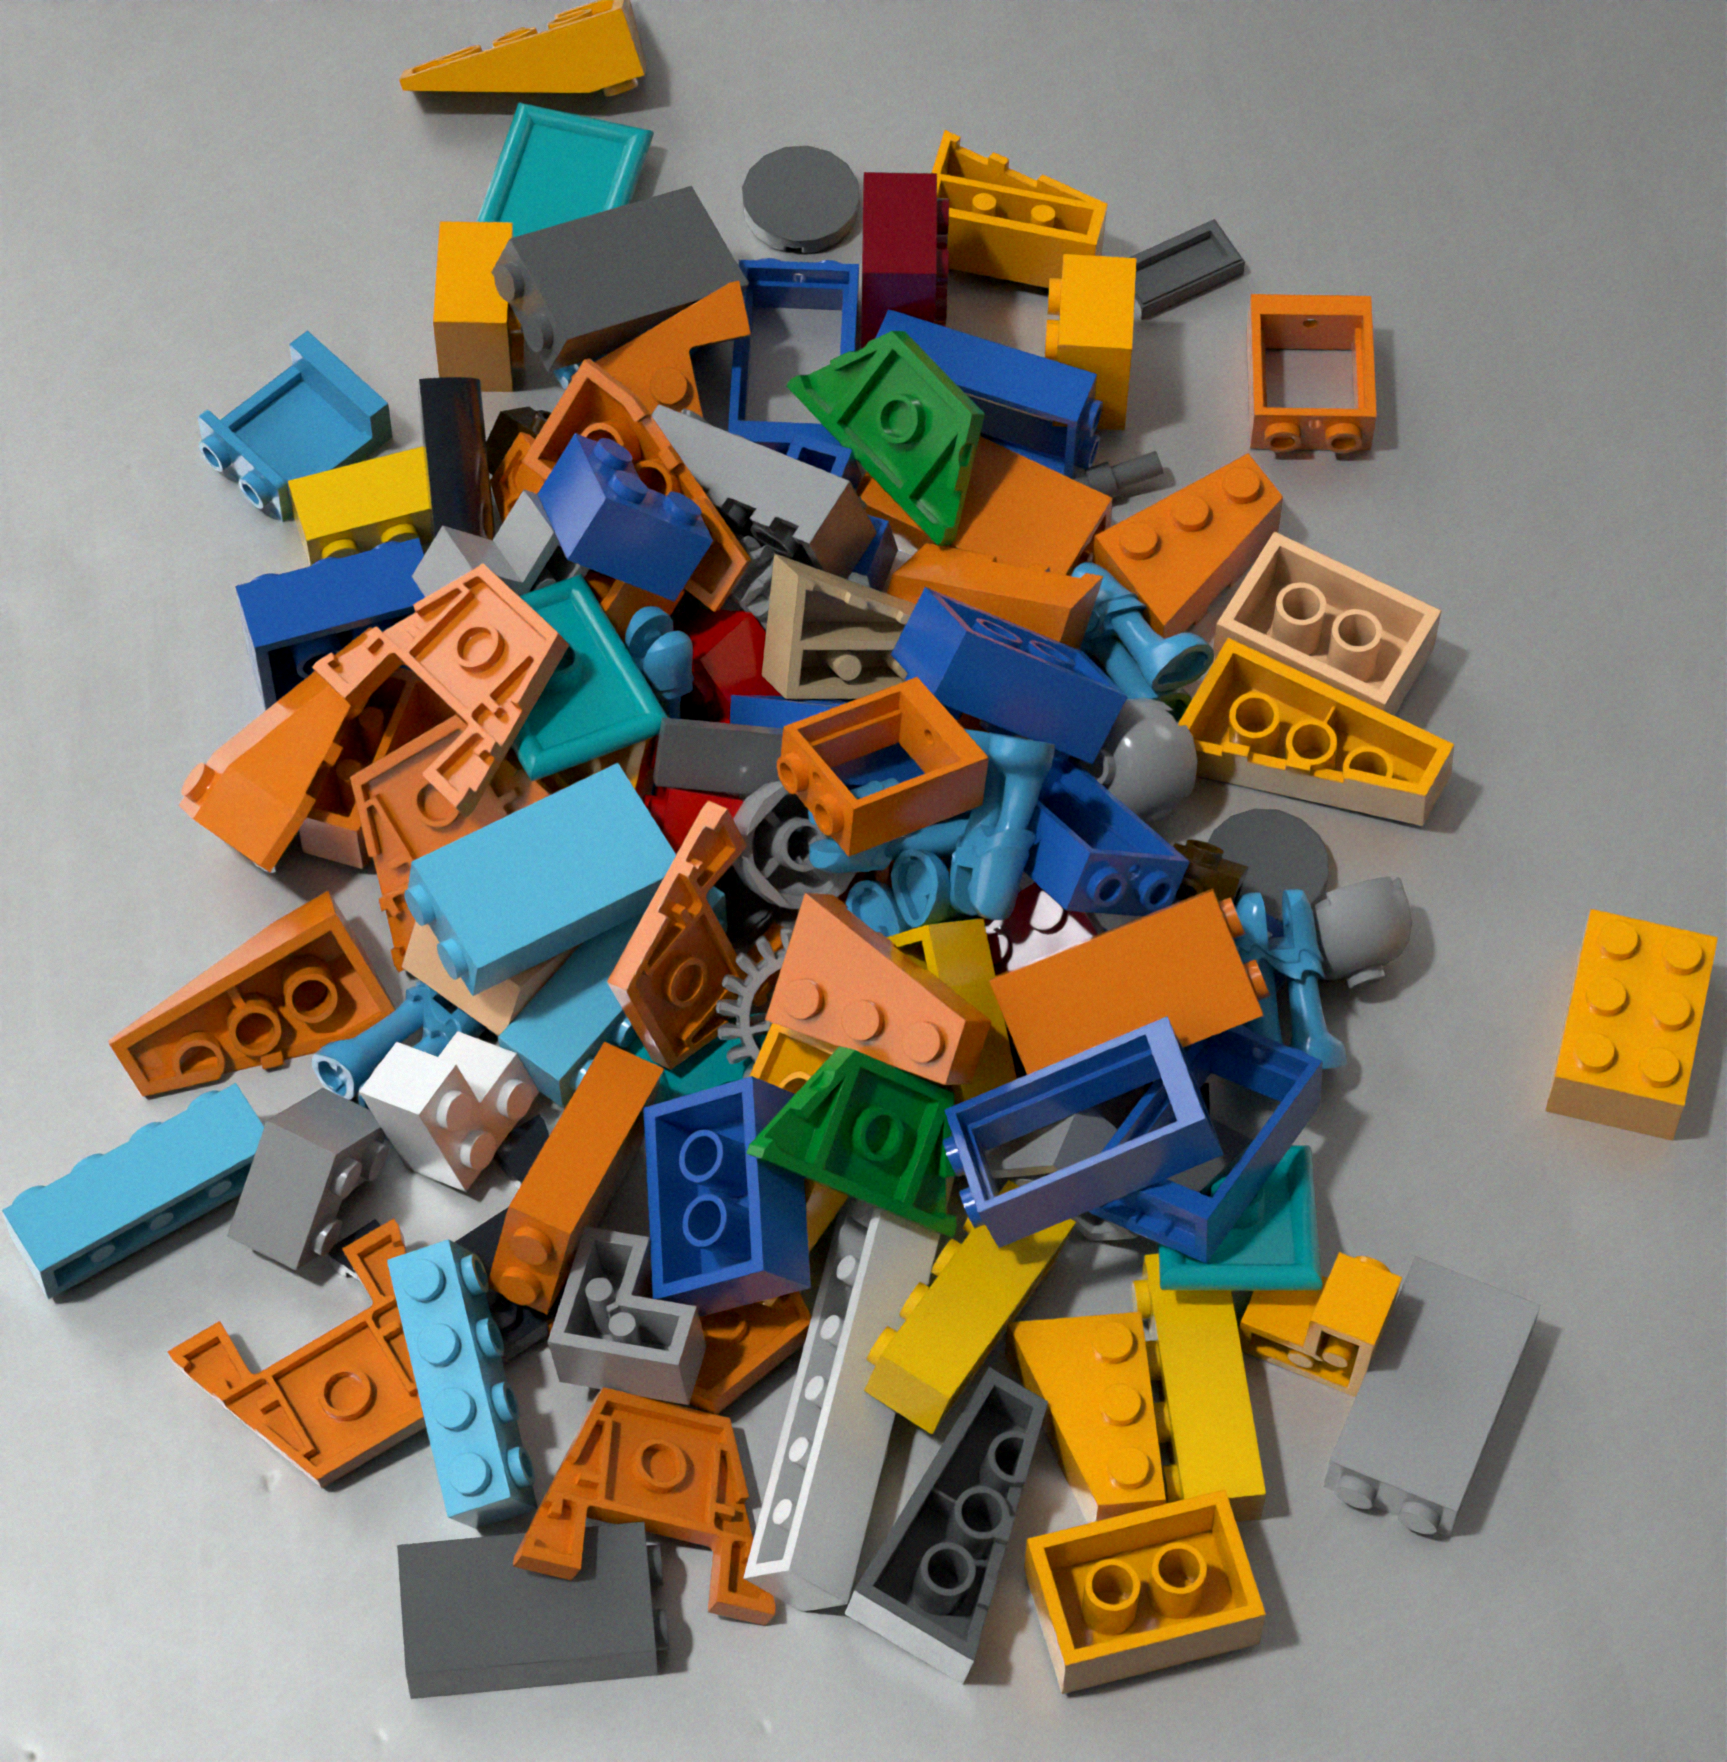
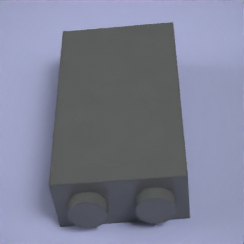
[491,186,749,372]
[397,1522,670,1699]

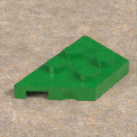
[786,331,985,546]
[746,1046,957,1237]

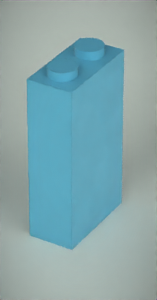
[404,763,676,996]

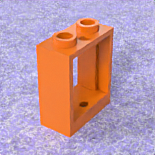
[1246,294,1377,453]
[777,677,989,857]

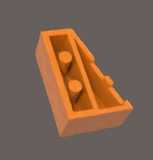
[765,893,991,1085]

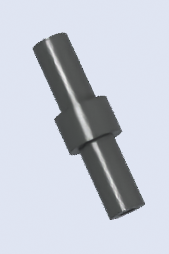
[1074,451,1164,498]

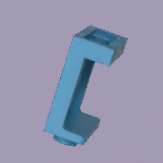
[197,330,393,522]

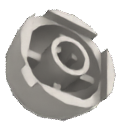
[1070,697,1198,824]
[732,780,857,909]
[1278,876,1412,989]

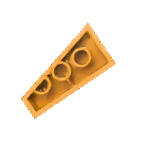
[1178,638,1454,826]

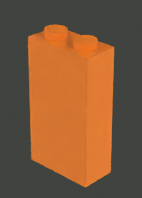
[856,436,1112,576]
[989,889,1270,1075]
[488,1042,664,1314]

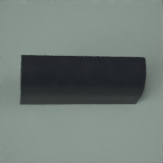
[418,377,495,541]

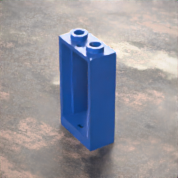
[728,258,859,455]
[875,309,1103,480]
[968,756,1190,917]
[943,1016,1224,1248]
[1089,1025,1323,1264]

